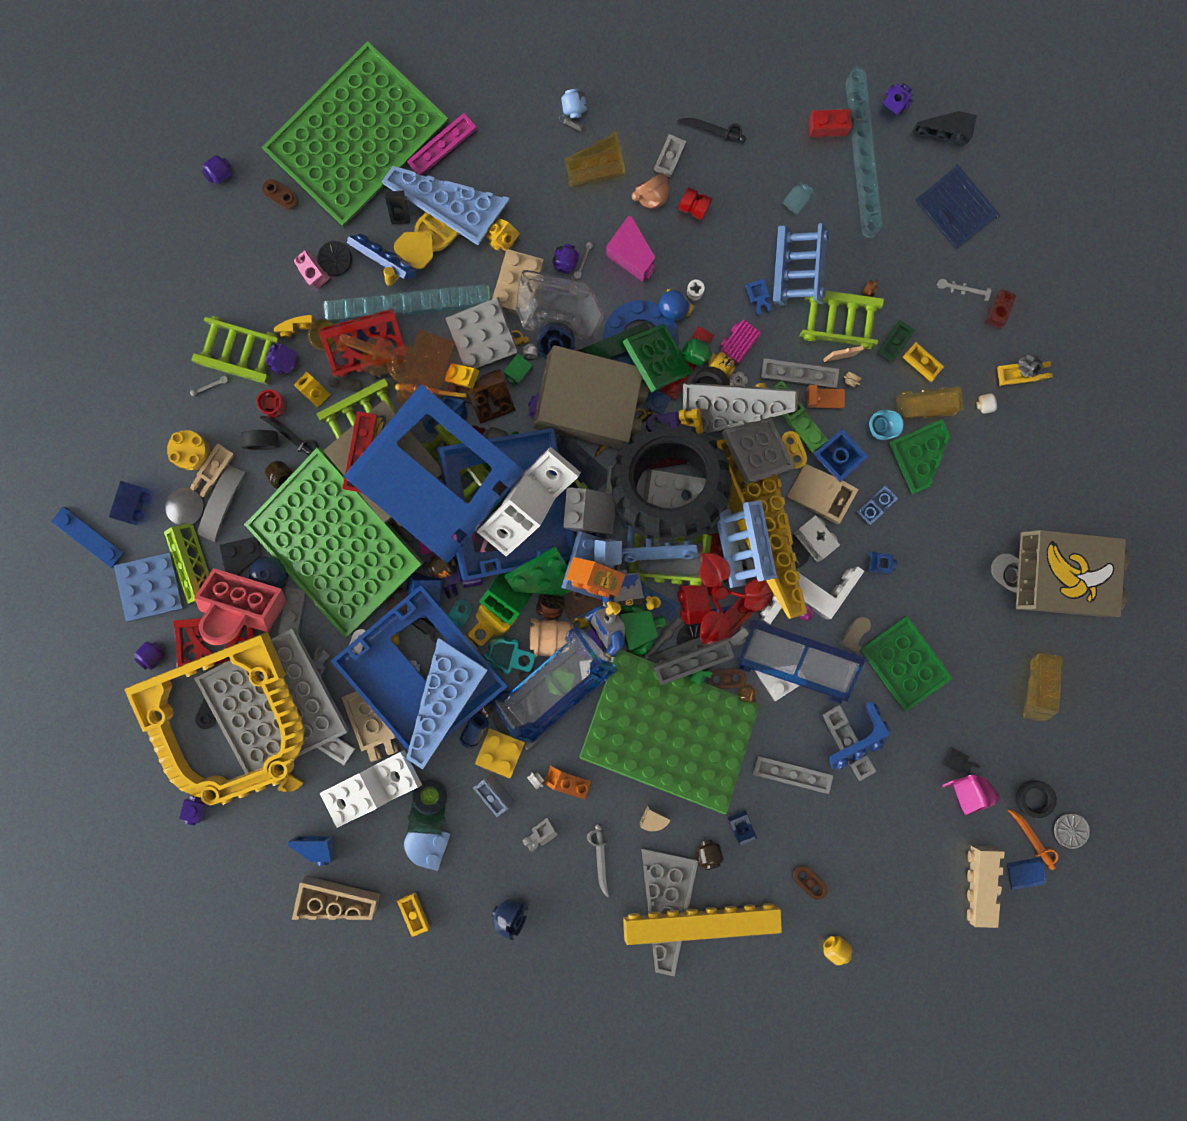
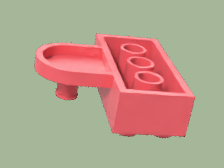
[194,568,286,645]

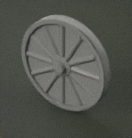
[1054,813,1090,849]

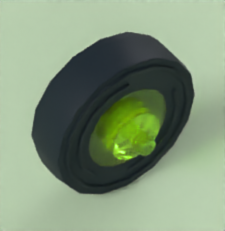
[412,780,447,815]

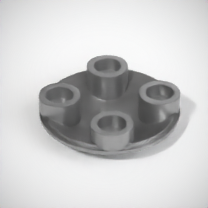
[165,488,205,525]

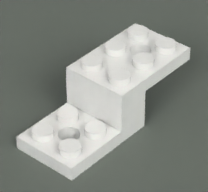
[605,466,706,508]
[320,750,422,828]

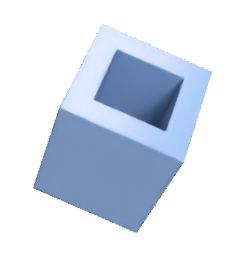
[594,539,622,568]

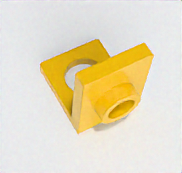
[294,372,331,408]

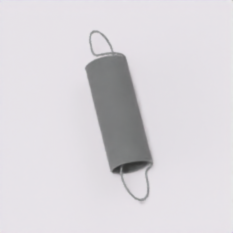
[559,115,588,133]

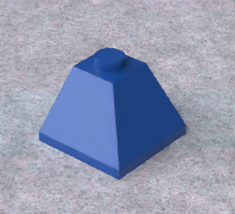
[813,429,869,482]
[288,836,334,865]

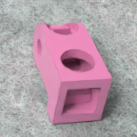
[294,250,330,289]

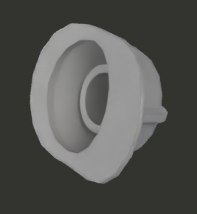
[991,553,1019,592]

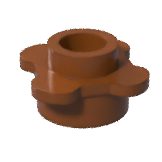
[862,279,878,297]

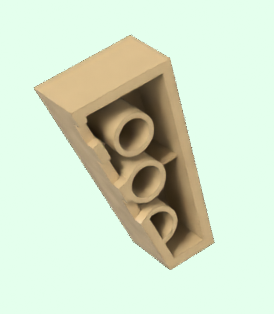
[967,845,1005,928]
[292,876,380,920]

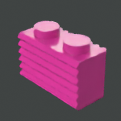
[719,320,761,366]

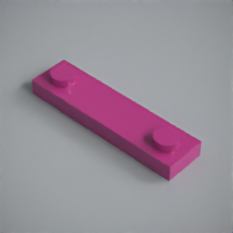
[407,113,477,175]

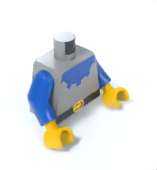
[601,562,661,615]
[573,606,625,666]

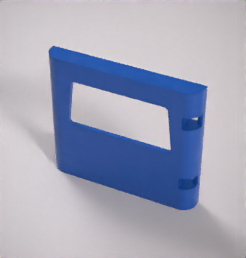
[344,385,525,563]
[438,428,575,581]
[331,585,508,750]

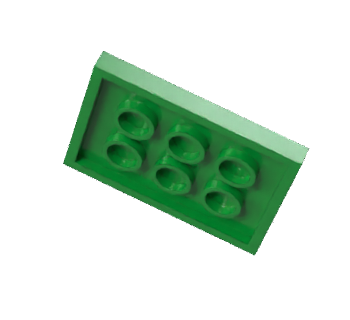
[860,616,953,712]

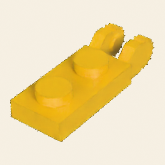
[997,361,1053,386]

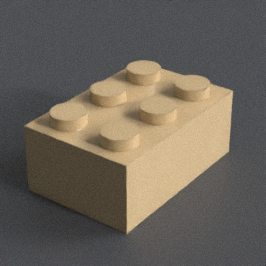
[492,249,544,319]

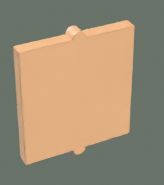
[824,346,864,363]

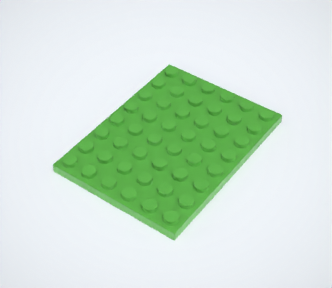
[262,41,449,227]
[244,447,424,638]
[579,649,760,814]

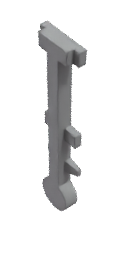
[937,279,992,301]

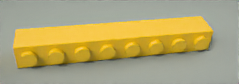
[623,903,782,945]

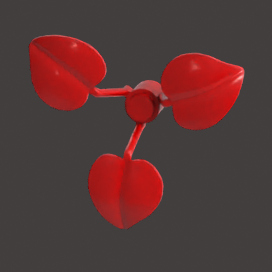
[699,553,774,644]

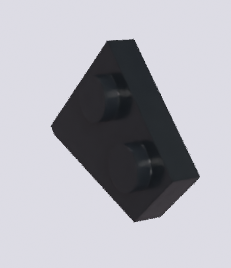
[219,537,262,575]

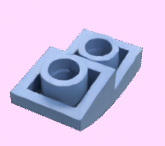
[857,485,898,525]

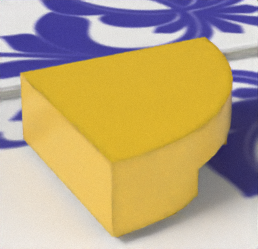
[277,773,305,792]

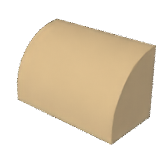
[640,805,671,831]

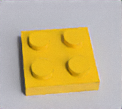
[475,728,525,778]

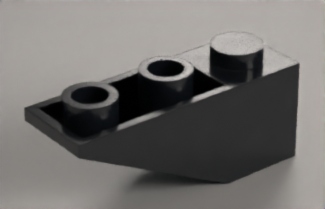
[913,111,977,144]

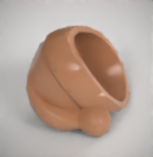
[631,173,670,208]

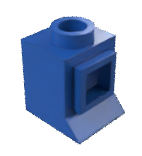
[866,551,897,575]

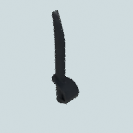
[677,118,746,143]
[260,416,319,456]

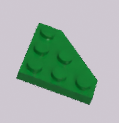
[889,419,950,495]
[504,547,571,596]

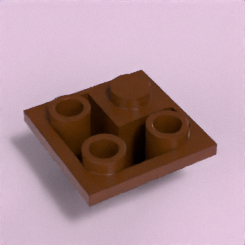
[468,369,516,424]

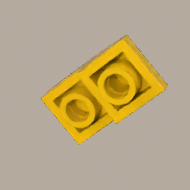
[274,315,315,338]

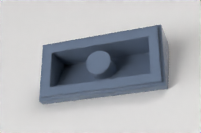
[473,773,515,818]

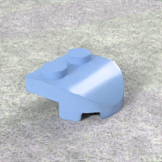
[404,825,450,871]

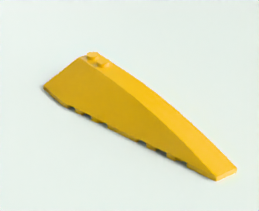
[717,439,807,619]

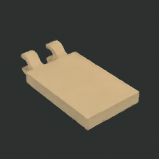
[341,691,399,762]

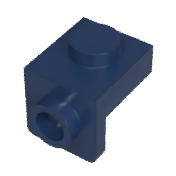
[728,811,757,846]

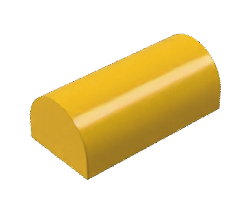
[902,342,944,382]
[397,892,431,937]

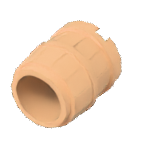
[529,618,574,658]

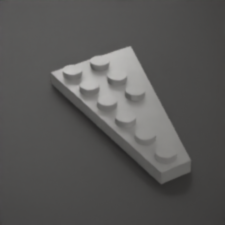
[683,383,798,433]
[641,848,698,976]

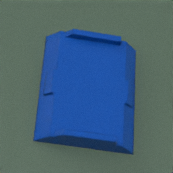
[1007,857,1046,890]

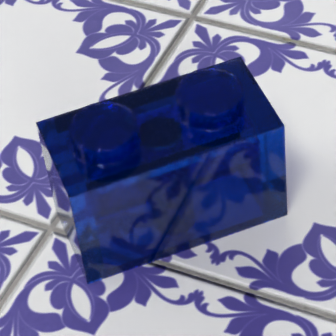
[109,481,149,525]

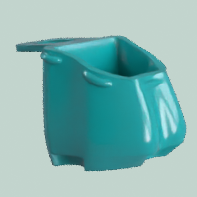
[484,636,535,675]

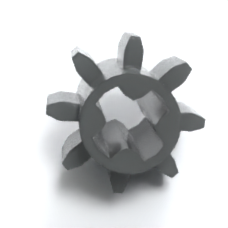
[1018,353,1043,378]

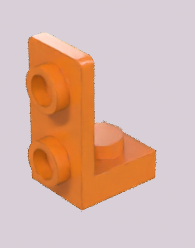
[806,385,845,408]
[544,765,591,799]

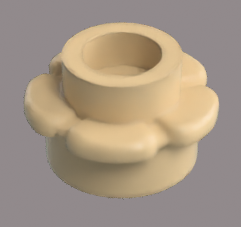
[843,371,862,387]

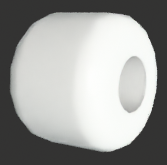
[976,393,997,414]

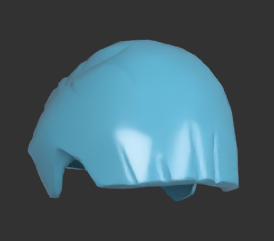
[869,409,904,440]

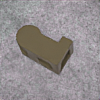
[839,617,871,654]

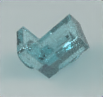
[782,183,814,215]

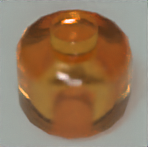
[738,684,758,703]

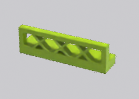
[164,523,209,604]

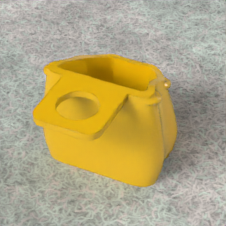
[468,604,517,646]

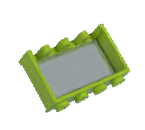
[629,532,712,586]

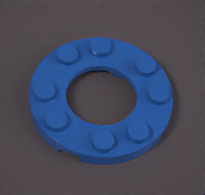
[603,300,679,366]

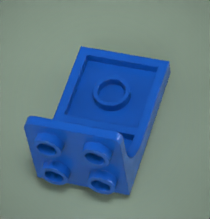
[829,701,891,770]

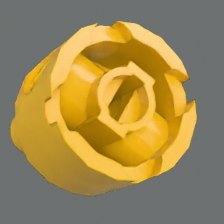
[167,430,211,471]

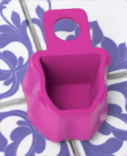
[942,774,1000,815]

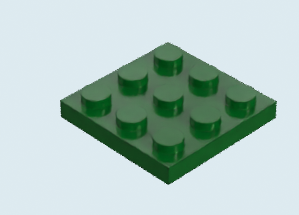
[623,323,693,393]

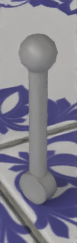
[574,242,594,279]
[190,376,228,396]

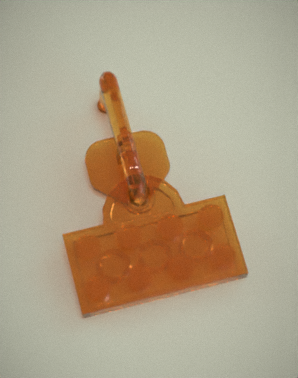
[336,329,455,404]

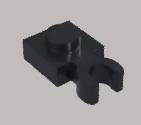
[942,747,980,776]

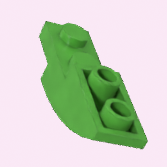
[772,381,829,454]

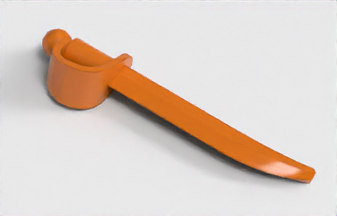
[1008,809,1058,870]

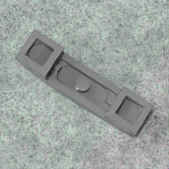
[197,465,246,542]
[822,705,876,781]

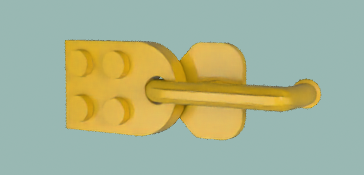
[383,212,459,286]

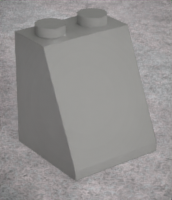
[563,488,616,534]

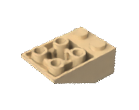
[786,464,859,525]

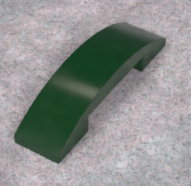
[577,321,650,359]

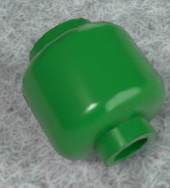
[682,338,712,366]

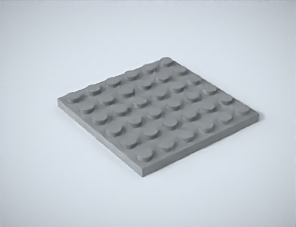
[194,627,349,773]

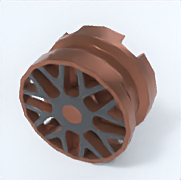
[536,594,565,620]

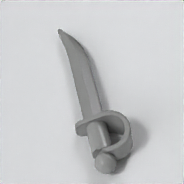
[587,824,609,897]

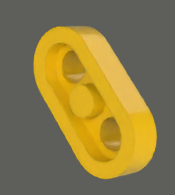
[781,431,807,469]

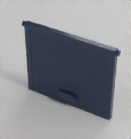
[916,164,1000,249]
[556,435,608,492]

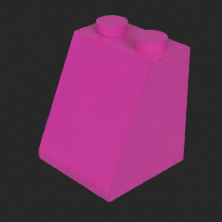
[606,215,656,282]

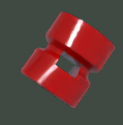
[678,187,713,221]
[256,389,287,418]

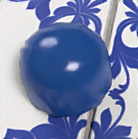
[659,290,690,321]

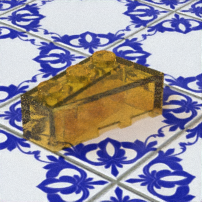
[565,130,625,187]
[895,387,964,420]
[1023,652,1063,722]

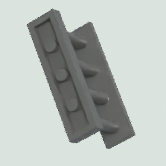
[649,637,735,685]

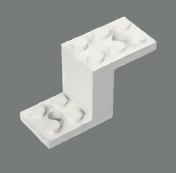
[476,447,581,557]
[760,567,864,625]

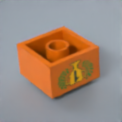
[566,557,626,598]

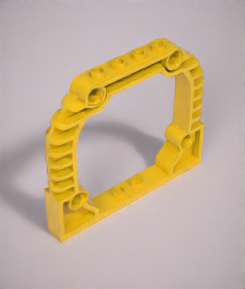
[124,632,304,805]

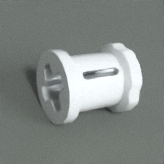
[687,280,705,301]

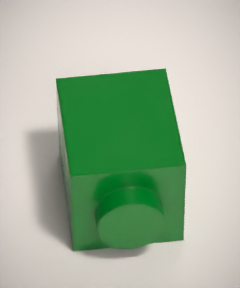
[503,354,534,386]

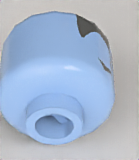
[561,89,587,119]

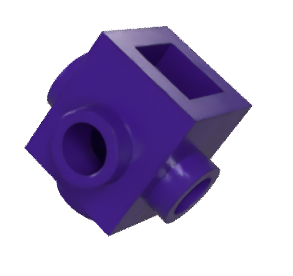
[883,83,913,115]

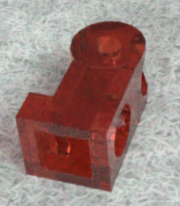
[984,289,1016,329]

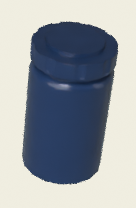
[460,713,489,749]

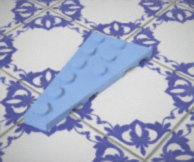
[382,166,510,245]
[406,638,488,769]

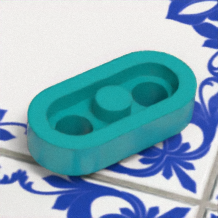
[449,599,472,630]

